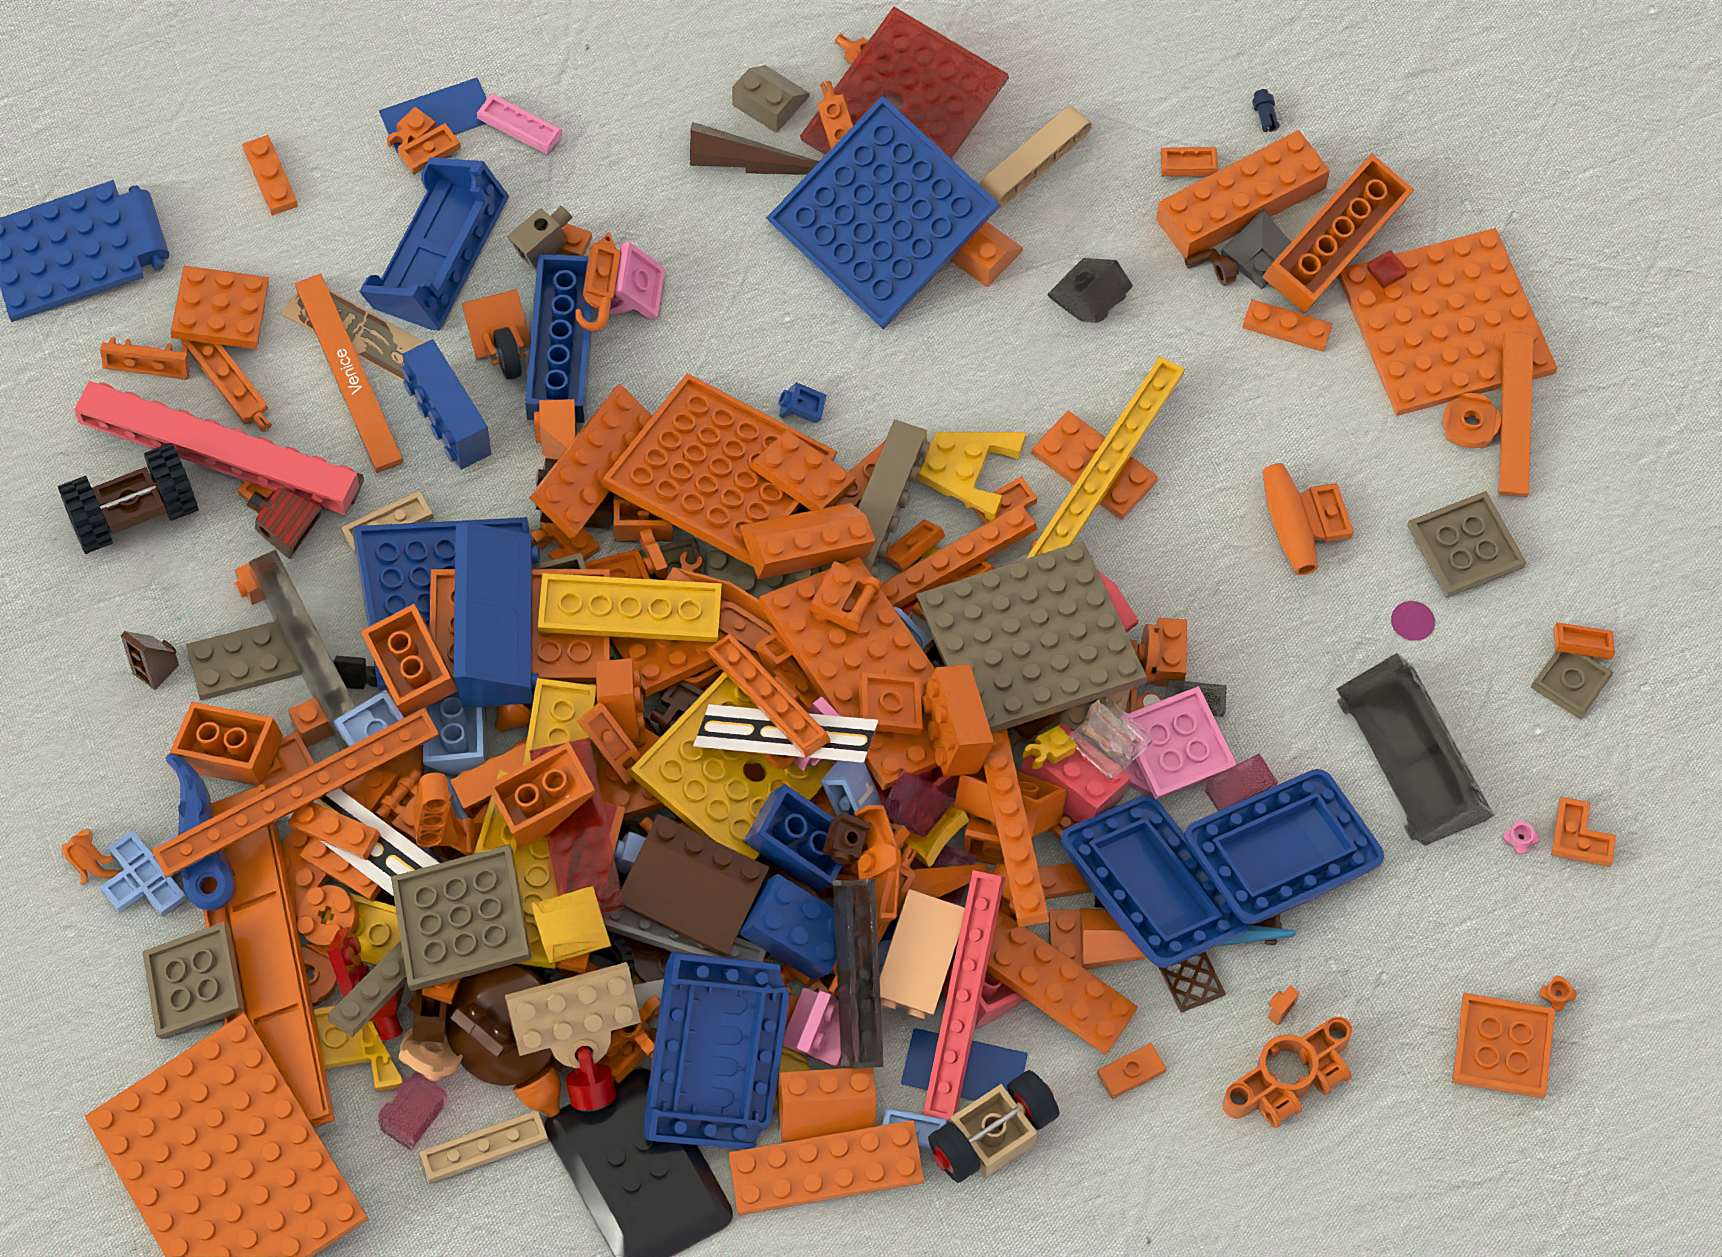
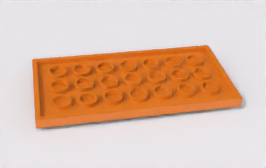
[758,557,938,790]

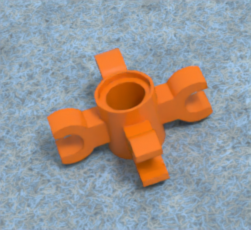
[606,995,661,1059]

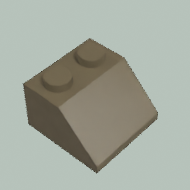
[732,65,810,133]

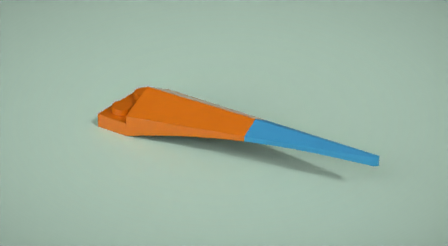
[1048,908,1296,970]

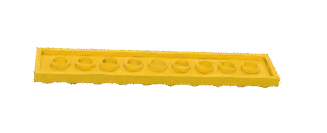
[511,678,597,969]

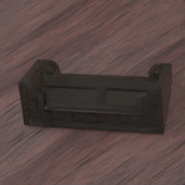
[1336,653,1495,846]

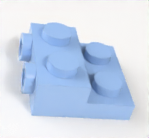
[334,690,404,761]

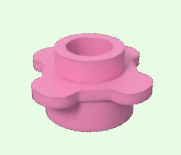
[1503,820,1539,854]

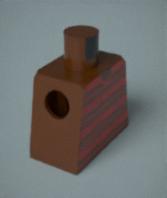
[247,488,322,559]

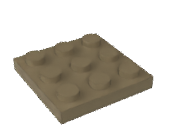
[1407,491,1526,598]
[142,922,244,1040]

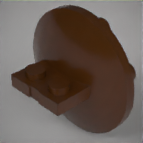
[445,964,554,1086]

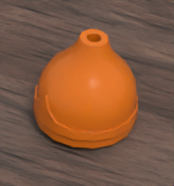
[495,703,533,733]
[513,1065,561,1118]

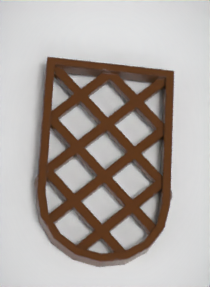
[1158,951,1226,1013]

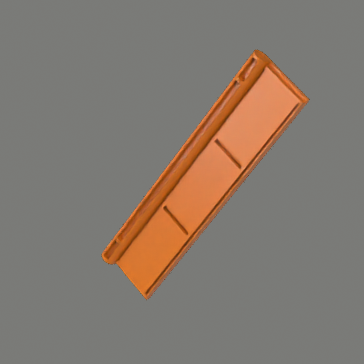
[202,782,335,1128]

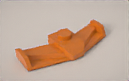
[854,805,902,929]

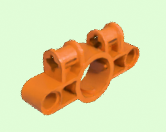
[1222,1016,1352,1128]

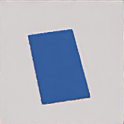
[379,78,487,153]
[901,1028,1028,1101]

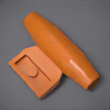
[1262,463,1354,575]

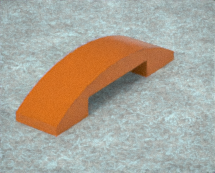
[755,631,820,713]

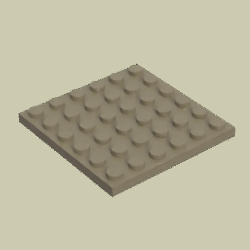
[916,541,1147,733]

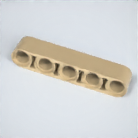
[979,106,1092,208]

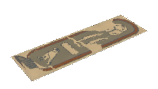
[280,277,444,382]

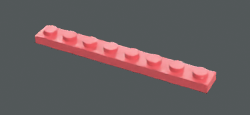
[923,870,1005,1121]

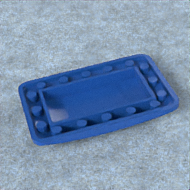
[1184,769,1384,924]
[1060,796,1250,968]

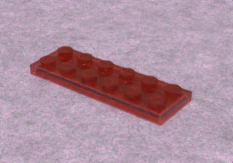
[529,738,625,914]

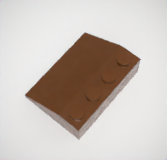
[615,814,769,957]

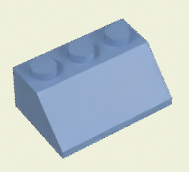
[423,691,488,777]

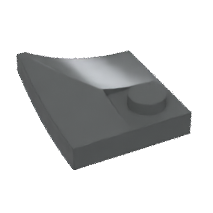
[1221,209,1291,290]

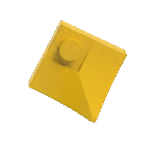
[900,800,969,867]

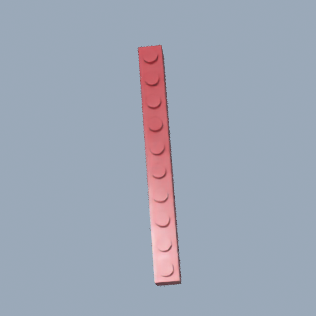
[74,381,359,515]

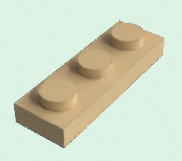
[341,490,434,555]

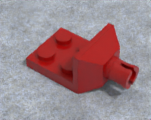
[327,927,405,1041]

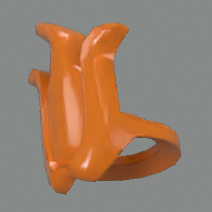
[62,829,121,884]

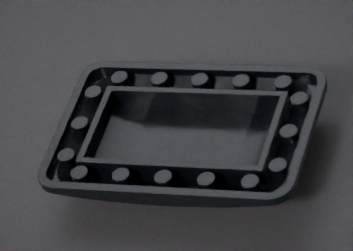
[544,1068,733,1257]

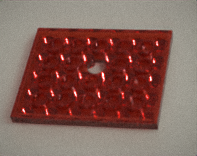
[800,6,1009,159]

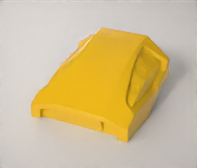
[531,886,611,964]

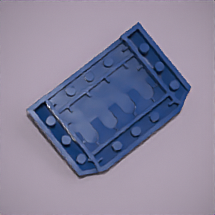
[644,952,790,1149]

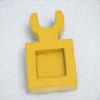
[1022,725,1078,769]

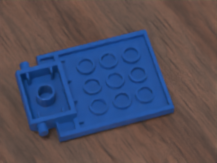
[0,180,169,322]

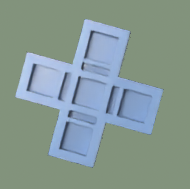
[100,830,187,917]

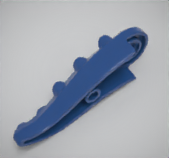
[166,753,235,911]

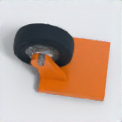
[461,289,531,379]

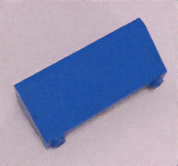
[359,157,509,331]
[454,522,540,708]

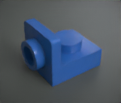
[778,382,827,423]

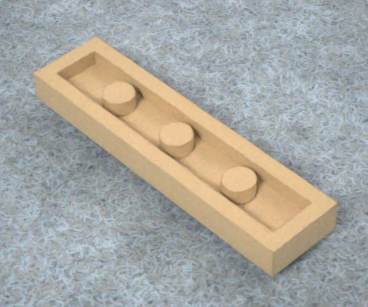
[419,1110,548,1184]

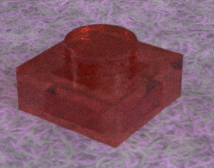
[1367,250,1407,289]

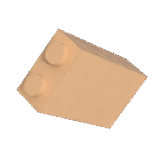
[872,889,965,1020]

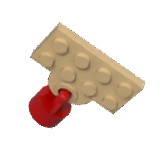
[505,962,641,1111]

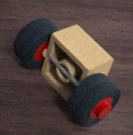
[928,1070,1060,1183]

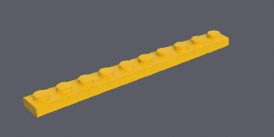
[1026,356,1185,559]

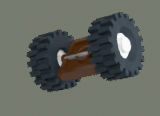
[58,443,199,554]

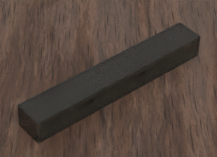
[249,549,356,751]

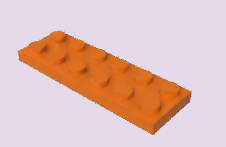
[529,384,652,539]
[955,909,1138,1055]
[728,1120,925,1216]

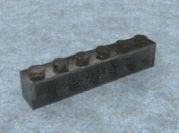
[833,878,884,1069]

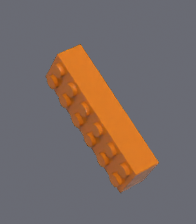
[1156,130,1330,258]
[1262,153,1414,314]

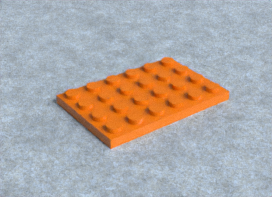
[429,569,610,683]

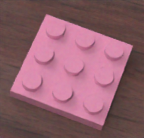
[1117,686,1237,800]

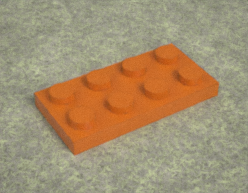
[1031,410,1158,520]

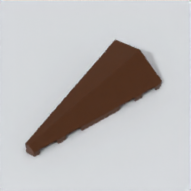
[690,122,819,175]

